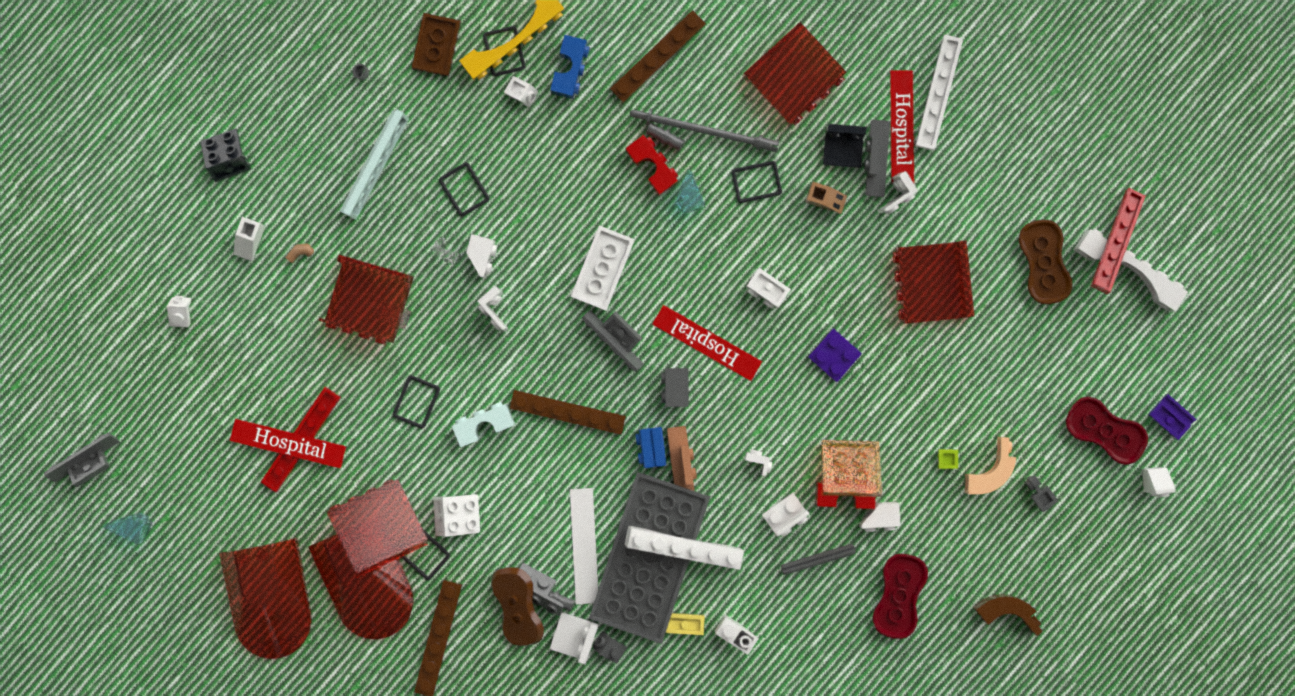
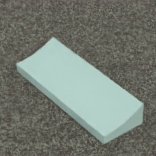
[340,109,409,220]

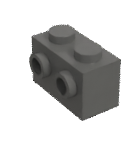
[661,368,689,407]

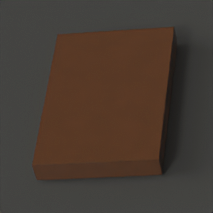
[411,13,461,77]

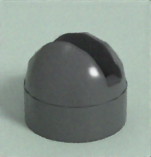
[352,64,369,80]

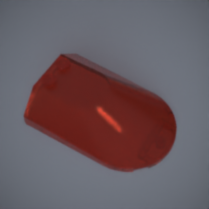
[308,515,414,639]
[219,537,312,659]

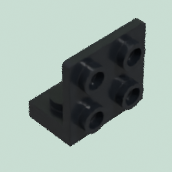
[823,124,867,168]
[201,129,251,182]

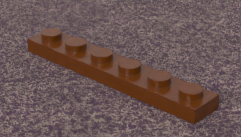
[610,10,706,103]
[510,390,626,435]
[414,579,463,696]

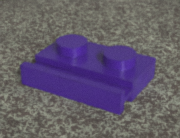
[1147,394,1197,440]

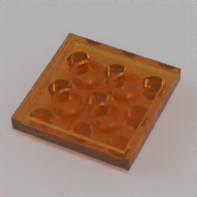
[821,440,882,497]

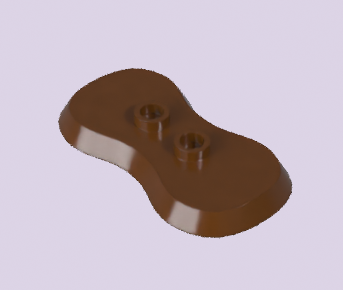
[1019,220,1073,304]
[491,567,544,646]

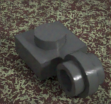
[1025,475,1059,512]

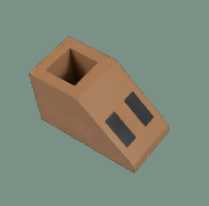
[805,181,847,214]

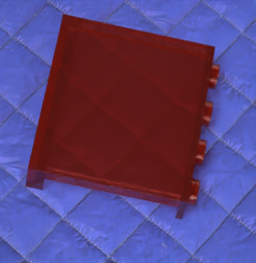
[743,22,847,127]
[892,240,975,324]
[318,254,414,345]
[326,479,428,578]

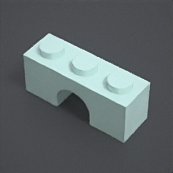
[452,402,515,447]

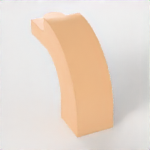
[965,437,1016,494]

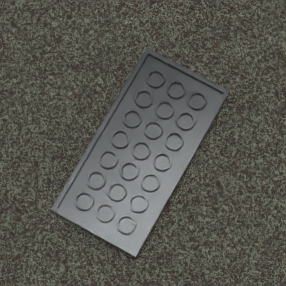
[589,472,711,644]

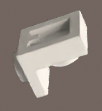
[504,76,538,107]

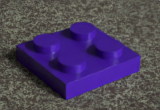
[808,328,862,382]

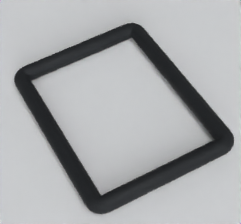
[483,26,526,76]
[732,161,782,203]
[439,162,490,216]
[393,375,440,429]
[396,526,450,580]

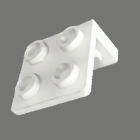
[877,171,918,214]
[478,286,508,331]
[762,492,809,537]
[433,494,480,536]
[550,612,598,664]

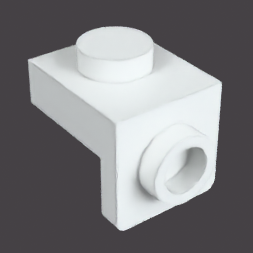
[167,296,191,327]
[744,449,772,477]

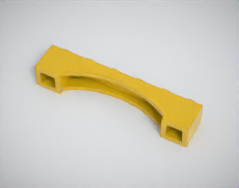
[459,0,564,80]

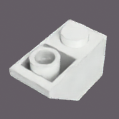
[234,217,266,261]
[466,234,497,279]
[1142,467,1176,497]
[859,502,901,532]
[715,615,759,655]

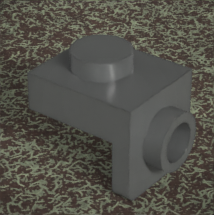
[593,631,627,663]

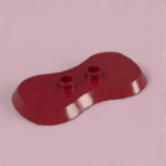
[1066,397,1148,465]
[873,554,928,639]

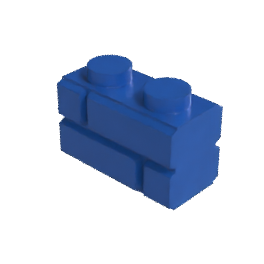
[636,427,667,468]

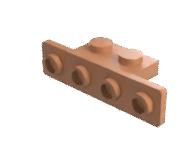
[667,426,697,491]

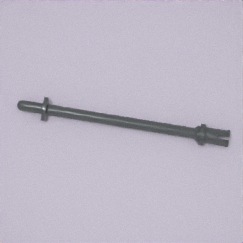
[630,109,779,153]

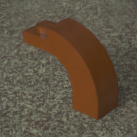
[973,594,1043,636]

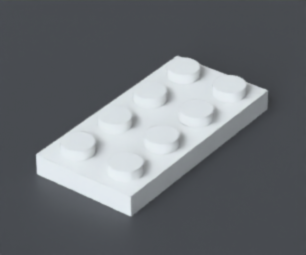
[571,226,635,311]

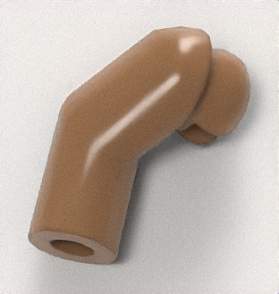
[285,243,314,263]

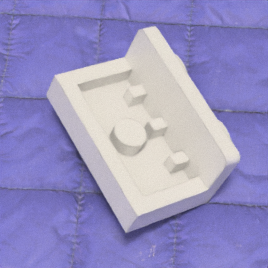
[746,268,791,309]

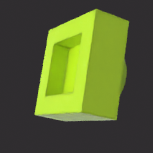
[938,449,958,469]

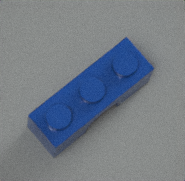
[550,35,590,99]

